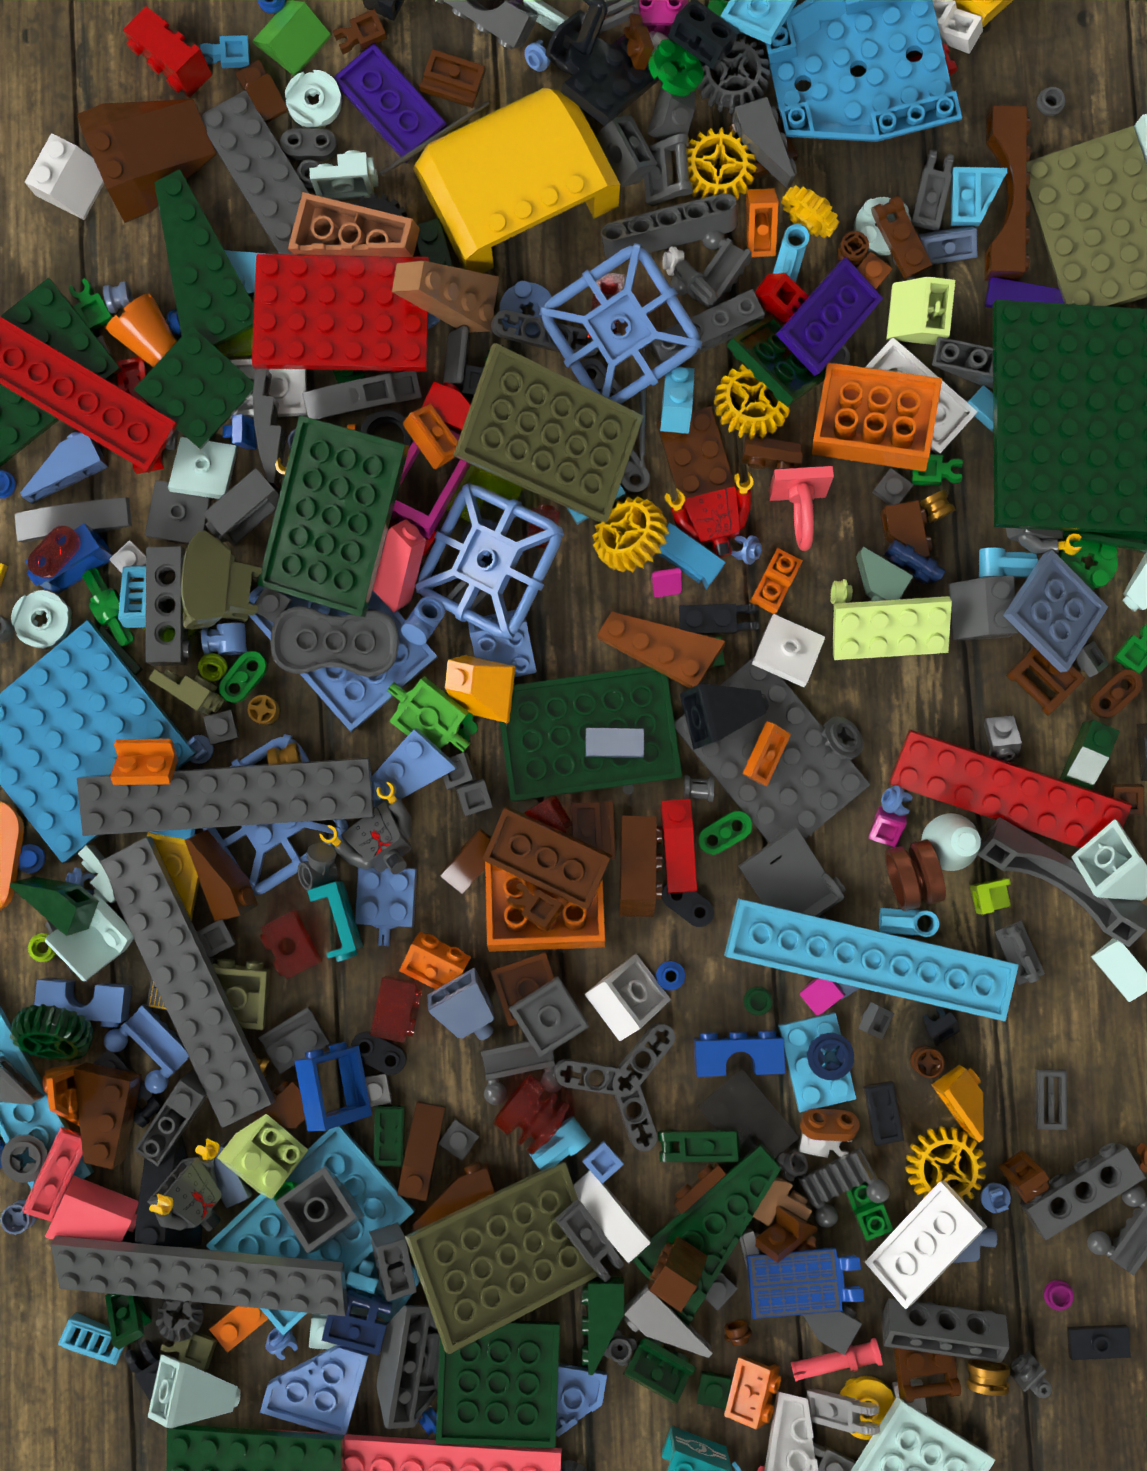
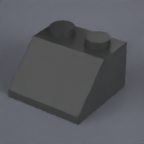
[948,576,1018,641]
[276,1166,365,1253]

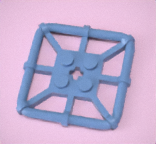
[539,243,702,404]
[415,483,564,640]
[202,734,348,895]

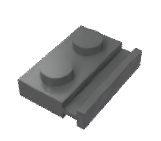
[258,1006,331,1074]

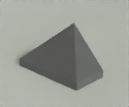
[0,1056,44,1105]

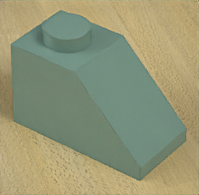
[856,547,913,601]

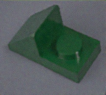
[105,1294,151,1350]

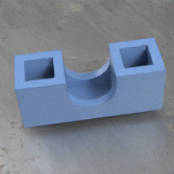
[34,978,132,1027]

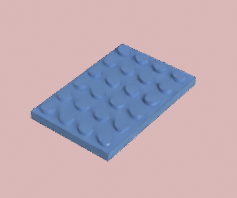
[249,586,438,732]

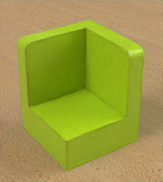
[970,878,1011,914]

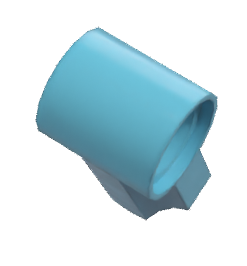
[773,224,810,283]
[979,548,1038,578]
[878,908,940,937]
[529,1116,591,1171]

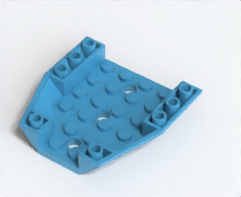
[765,0,962,142]

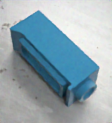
[658,522,726,590]

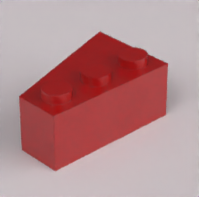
[123,6,212,98]

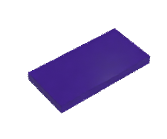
[333,43,448,163]
[776,257,883,376]

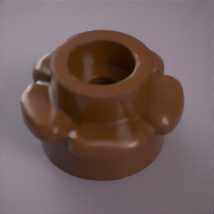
[724,1319,752,1346]

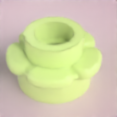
[830,579,853,604]

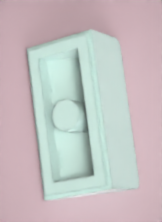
[523,0,569,32]
[1091,938,1147,1002]

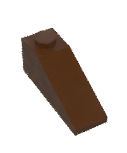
[185,830,258,921]
[397,1102,445,1201]
[412,1161,497,1231]

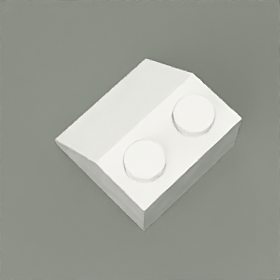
[25,133,104,220]
[585,953,671,1041]

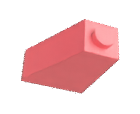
[373,519,426,613]
[45,1175,139,1242]

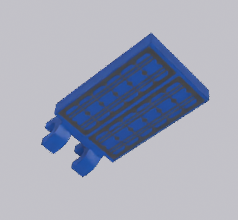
[746,1248,864,1319]

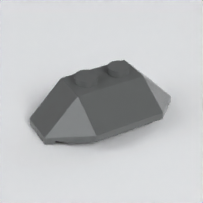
[376,1305,440,1429]

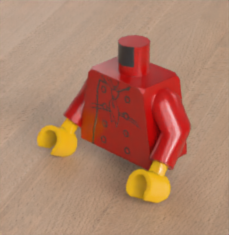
[665,472,754,558]

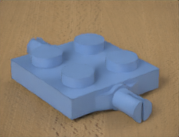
[355,867,418,946]

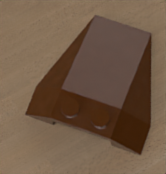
[77,99,217,223]

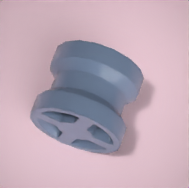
[103,281,133,314]

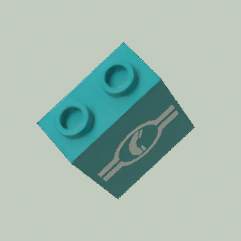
[661,1426,732,1471]

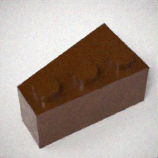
[619,816,662,917]
[73,1062,142,1169]
[647,1236,708,1312]

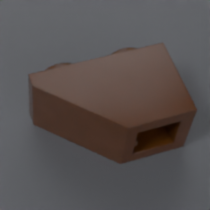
[880,500,932,558]
[250,1078,305,1128]

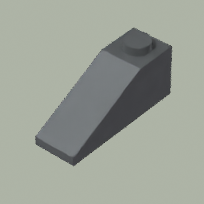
[647,69,695,141]

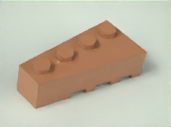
[288,192,420,257]

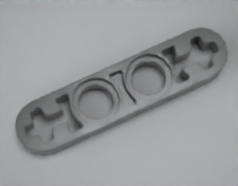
[491,310,599,358]

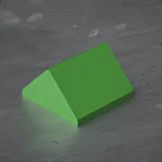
[253,0,331,76]

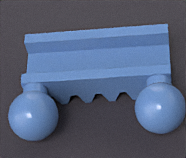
[104,1004,189,1094]

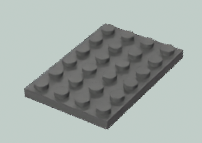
[674,658,870,844]

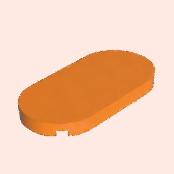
[0,801,24,911]

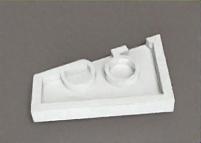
[764,1392,818,1471]

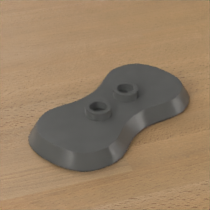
[270,606,399,677]

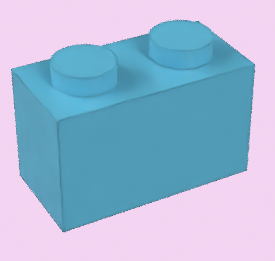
[660,367,695,434]

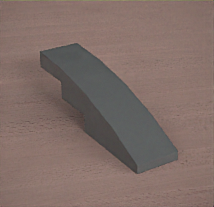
[253,369,287,489]
[15,497,132,543]

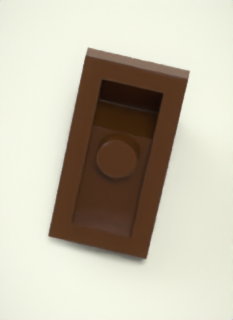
[235,60,288,124]
[998,1150,1050,1203]
[755,1206,818,1263]

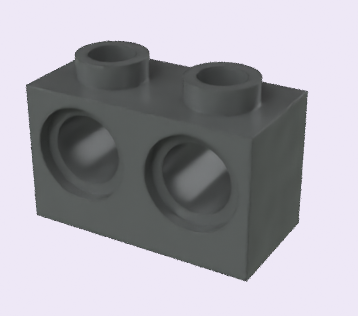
[369,1223,416,1302]

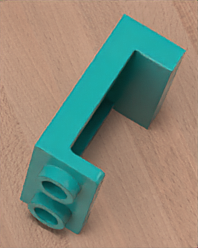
[307,881,363,962]

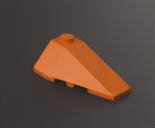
[42,1064,82,1126]

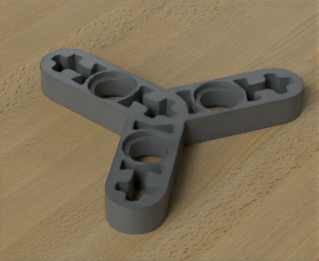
[553,1023,675,1152]

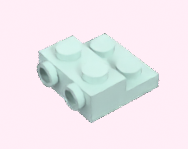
[309,150,378,200]

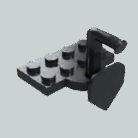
[545,0,660,126]

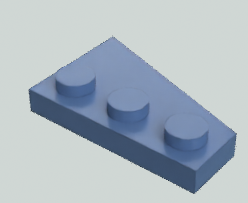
[371,728,458,808]

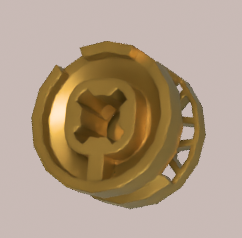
[966,1359,1010,1396]

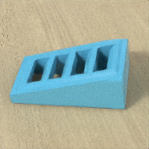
[118,566,146,628]
[58,1312,125,1365]

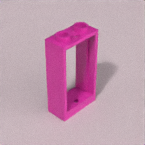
[391,430,471,539]

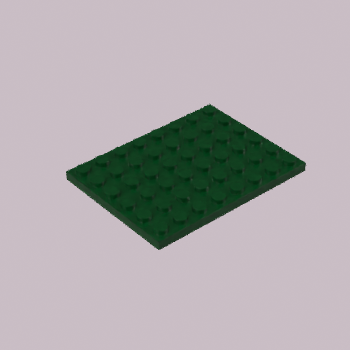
[993,300,1147,535]

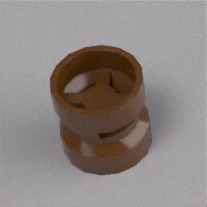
[837,231,869,267]
[910,1045,945,1078]

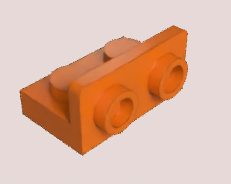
[110,739,178,785]
[399,932,471,990]
[724,1356,781,1430]

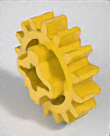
[781,185,839,238]

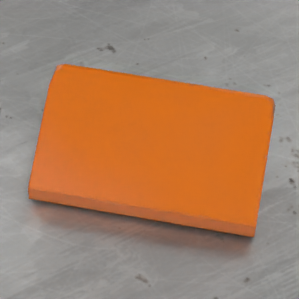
[403,404,458,469]

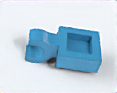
[200,35,250,68]

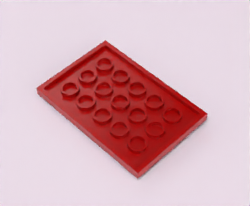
[252,254,430,371]

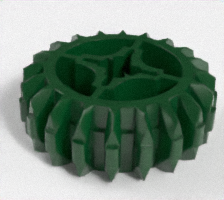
[10,1004,93,1062]

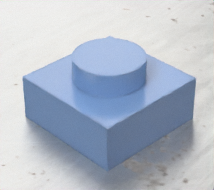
[582,1140,624,1184]

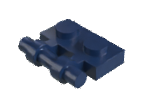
[884,540,946,584]
[321,1288,393,1355]

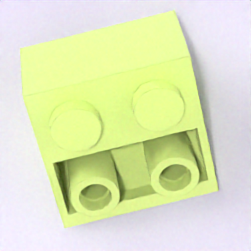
[886,277,955,345]
[217,1114,308,1199]

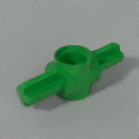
[82,568,135,647]

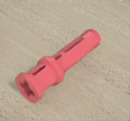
[791,1338,883,1382]

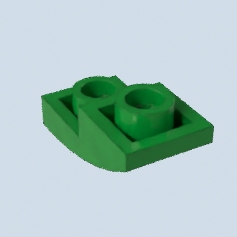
[845,1181,894,1241]

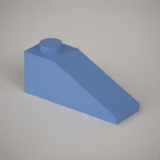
[20,431,108,504]

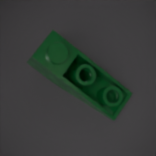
[10,876,99,936]
[582,1277,624,1375]

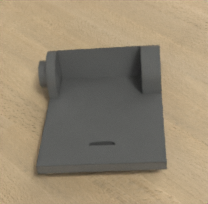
[738,826,846,917]

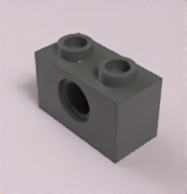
[596,115,657,187]

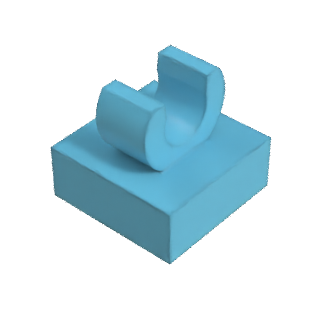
[346,1260,378,1294]

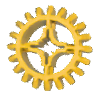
[686,127,756,201]
[714,364,790,440]
[592,496,669,573]
[905,1126,986,1201]

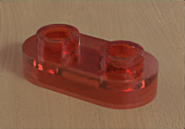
[28,526,81,579]

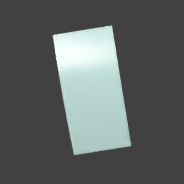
[78,845,117,903]

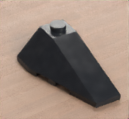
[135,1124,203,1248]

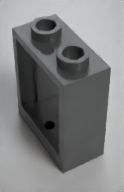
[203,468,280,546]

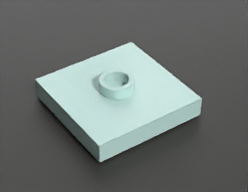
[168,437,238,499]

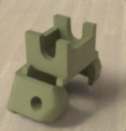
[181,530,262,629]

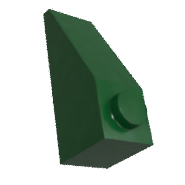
[1060,720,1120,790]

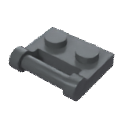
[644,134,693,206]

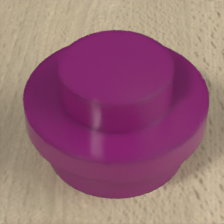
[1043,1280,1074,1311]

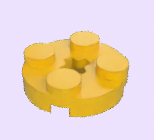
[840,1376,895,1440]

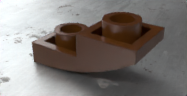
[440,828,491,894]

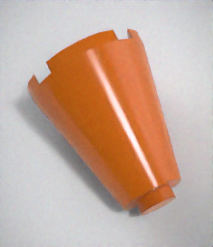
[106,294,177,367]

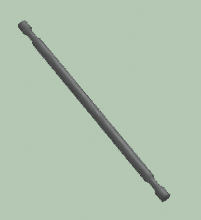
[379,101,490,177]
[639,346,646,469]

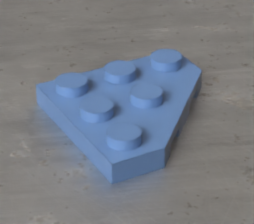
[260,1345,369,1435]
[556,1363,607,1437]

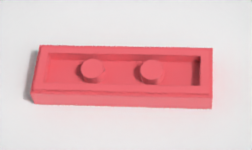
[22,1127,83,1222]

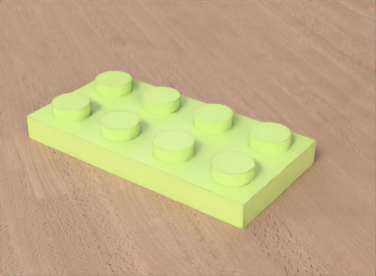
[832,596,952,660]

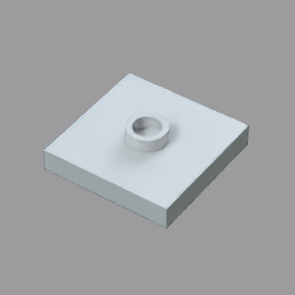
[752,614,825,687]

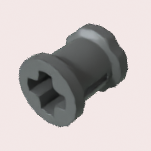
[683,775,714,802]

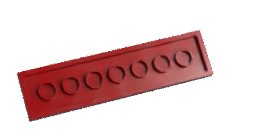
[0,317,178,473]
[889,729,1132,848]

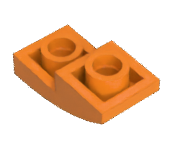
[750,548,803,614]

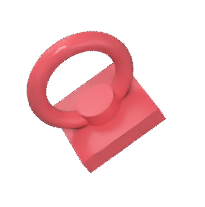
[768,466,834,551]

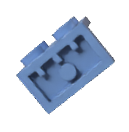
[468,610,536,677]

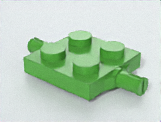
[387,676,471,752]

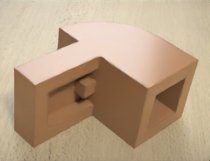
[753,1175,812,1226]

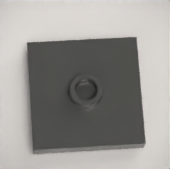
[145,480,212,544]
[509,976,590,1058]

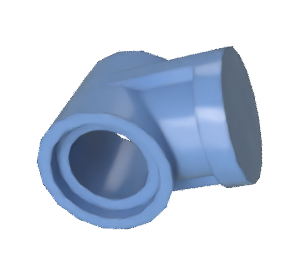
[401,597,445,645]
[201,623,247,655]

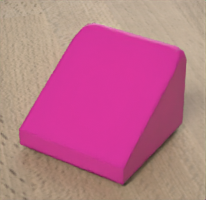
[651,568,682,597]
[869,806,906,847]
[800,978,845,1016]

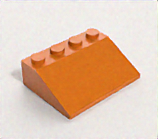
[812,363,942,472]
[485,861,605,952]

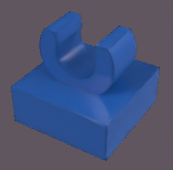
[223,414,257,450]

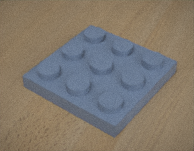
[1003,550,1108,673]

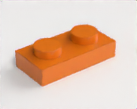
[742,721,791,786]
[209,1306,268,1353]

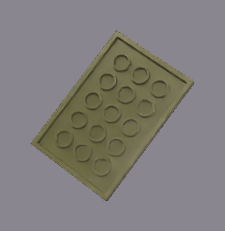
[1026,126,1147,307]
[453,343,643,523]
[405,1161,598,1354]

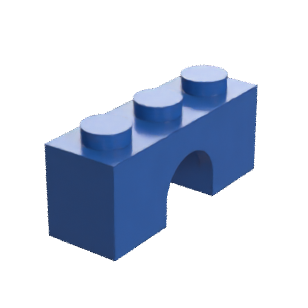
[694,1030,785,1077]

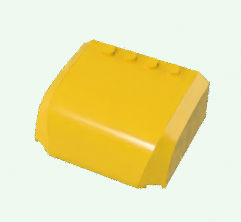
[413,88,620,273]

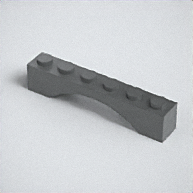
[978,817,1147,947]

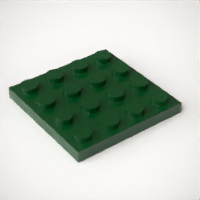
[436,1320,560,1448]

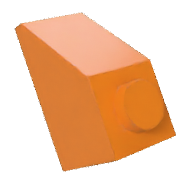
[745,188,779,257]

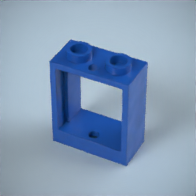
[25,523,114,594]
[295,1042,372,1131]

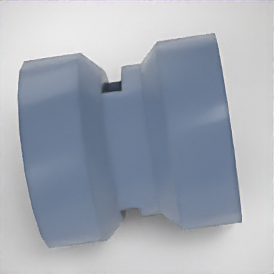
[0,1199,38,1235]

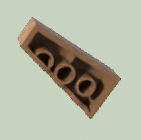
[392,261,499,333]

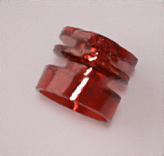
[492,1074,570,1155]

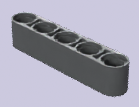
[601,193,738,259]

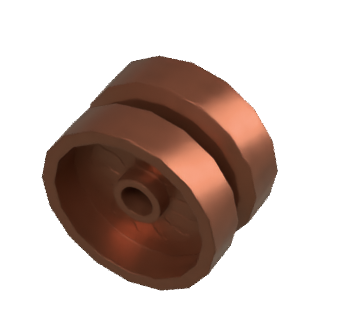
[885,839,946,911]

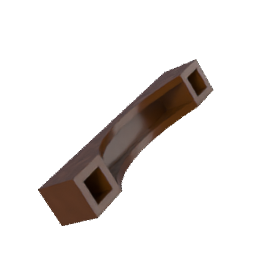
[984,105,1031,281]

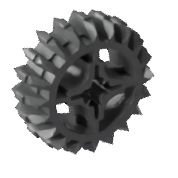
[697,36,770,114]

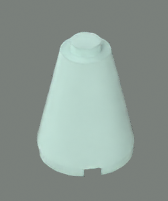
[921,813,981,871]

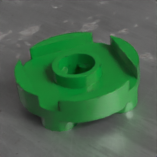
[648,39,704,97]
[1059,540,1118,590]

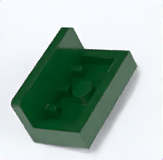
[623,1337,696,1404]

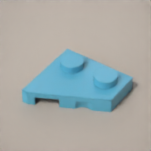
[951,167,1007,226]

